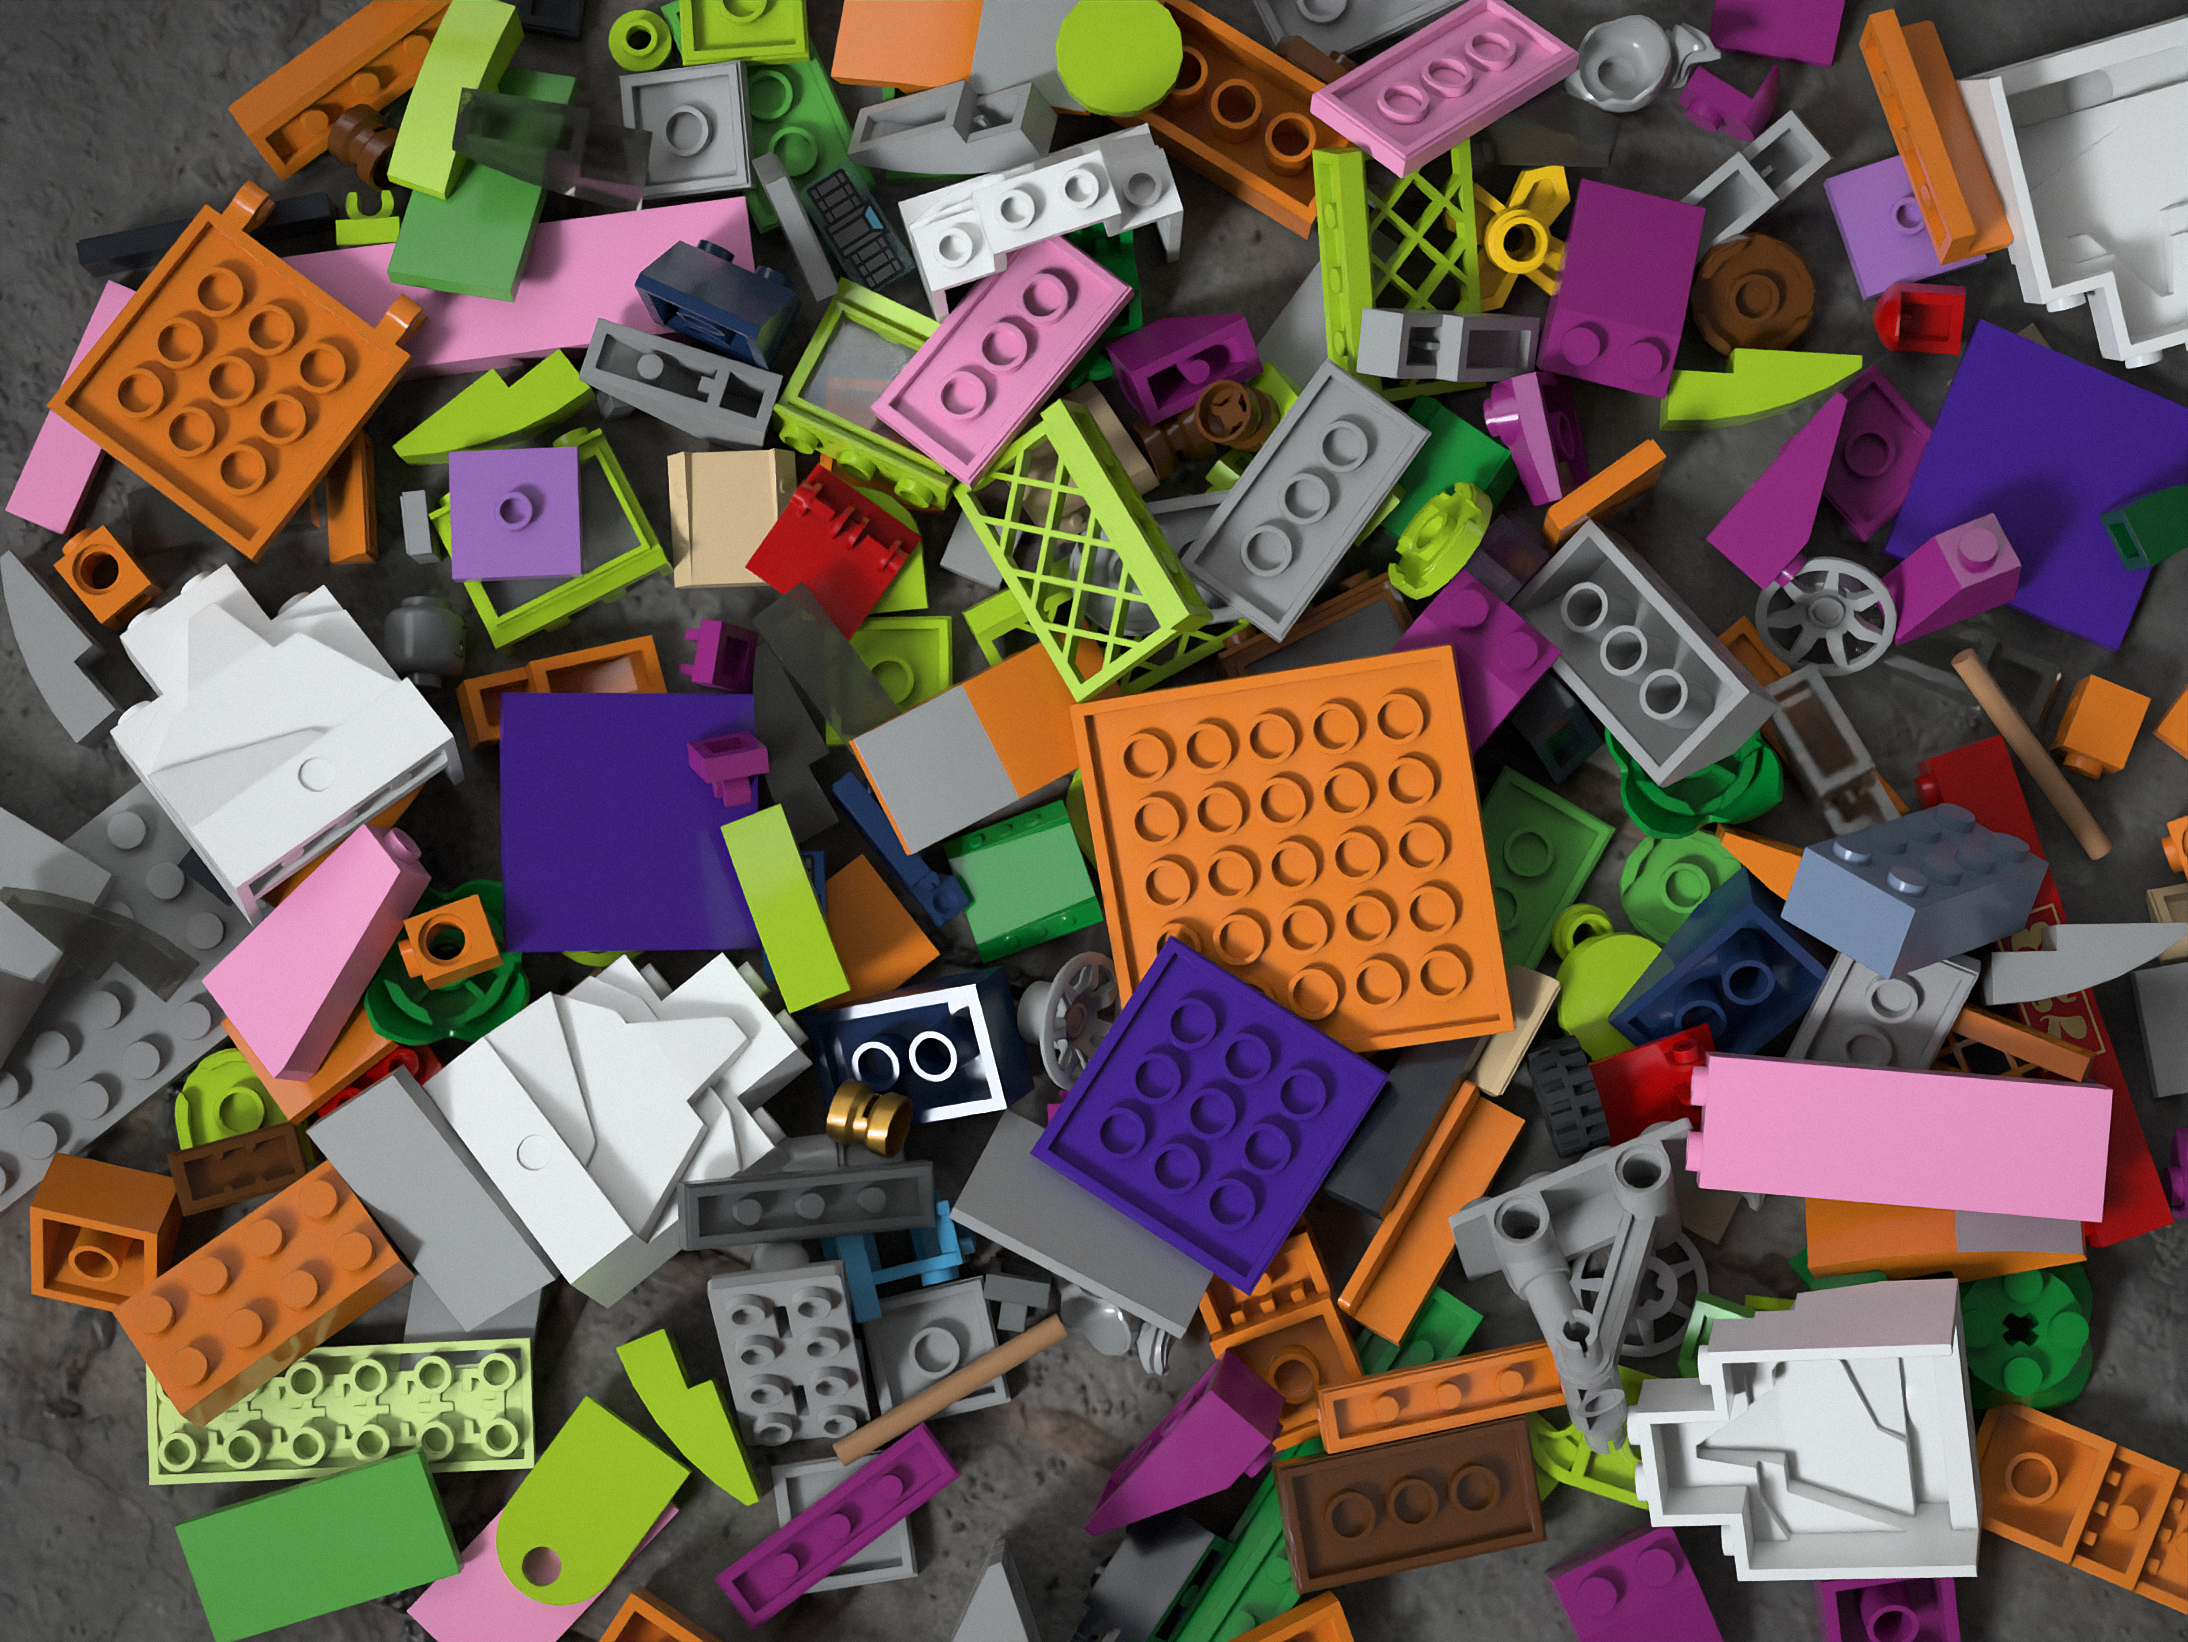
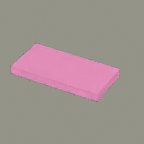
[1310,0,1580,179]
[871,235,1134,490]
[407,1500,681,1642]

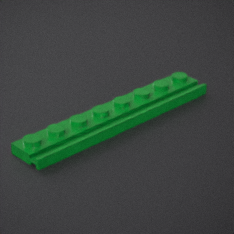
[1173,1285,1486,1642]

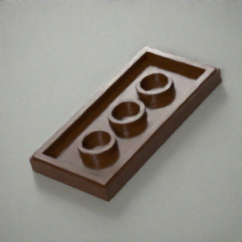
[1271,1413,1547,1594]

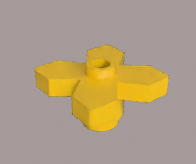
[1439,163,1570,312]

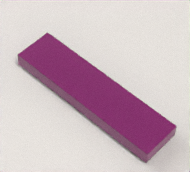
[714,1421,962,1631]

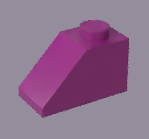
[1106,313,1264,426]
[1875,513,2022,646]

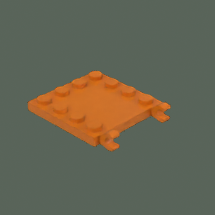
[46,180,428,563]

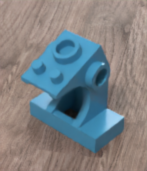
[820,1189,978,1324]

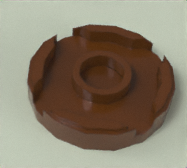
[1688,232,1816,356]

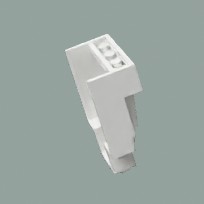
[1955,14,2188,368]
[898,123,1184,323]
[110,564,465,928]
[422,953,813,1309]
[1627,1278,1983,1581]

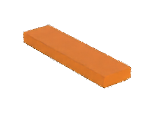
[1313,1339,1566,1454]

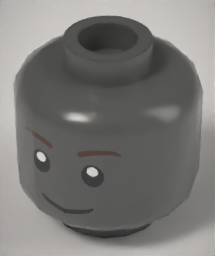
[382,596,467,694]

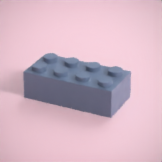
[1780,803,2049,980]

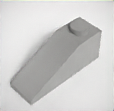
[579,317,783,451]

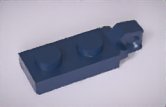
[830,771,970,929]

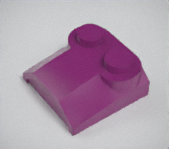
[1483,372,1591,507]

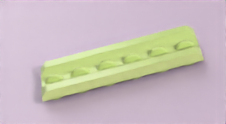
[146,1337,536,1485]

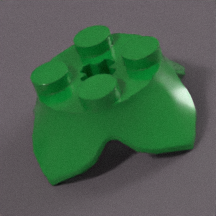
[1605,664,1784,839]
[364,879,530,1046]
[1930,1262,2093,1411]

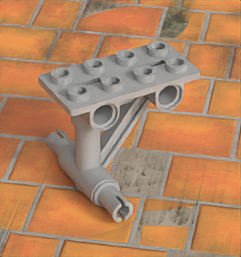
[1448,1117,1698,1455]
[707,1134,906,1446]

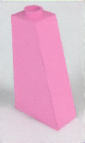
[202,823,431,1082]

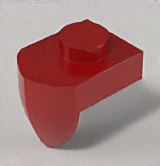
[1873,282,1966,355]

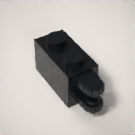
[1070,1506,1236,1642]

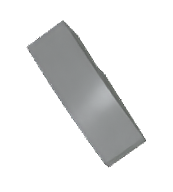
[847,79,1058,174]
[1680,110,1835,268]
[1356,308,1540,382]
[0,550,126,749]
[1978,922,2187,1007]

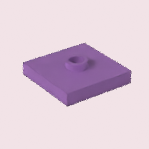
[1823,155,1987,301]
[448,446,584,582]

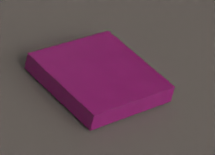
[1777,364,1932,543]

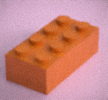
[1105,0,1357,240]
[111,1159,416,1429]

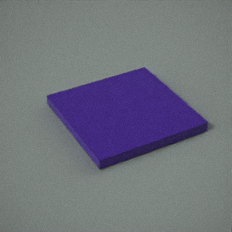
[1880,319,2188,652]
[499,692,761,953]
[1030,935,1390,1296]

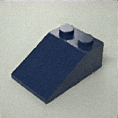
[634,239,802,372]
[1608,866,1835,1055]
[803,966,1035,1125]

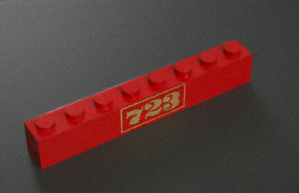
[1914,734,2175,1248]

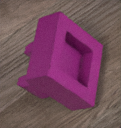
[679,619,759,694]
[687,731,770,808]

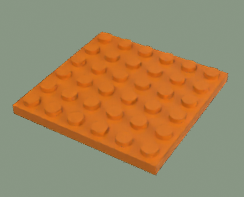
[1069,642,1517,1053]

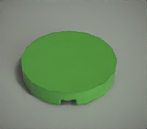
[1618,828,1742,949]

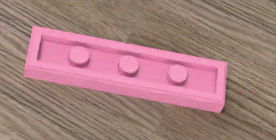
[5,280,136,538]

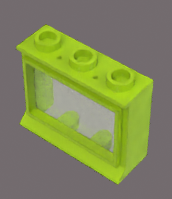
[773,277,960,511]
[428,427,674,658]

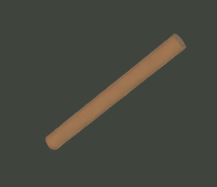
[1951,648,2113,860]
[832,1313,1069,1467]

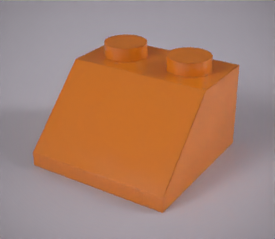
[30,1152,181,1312]

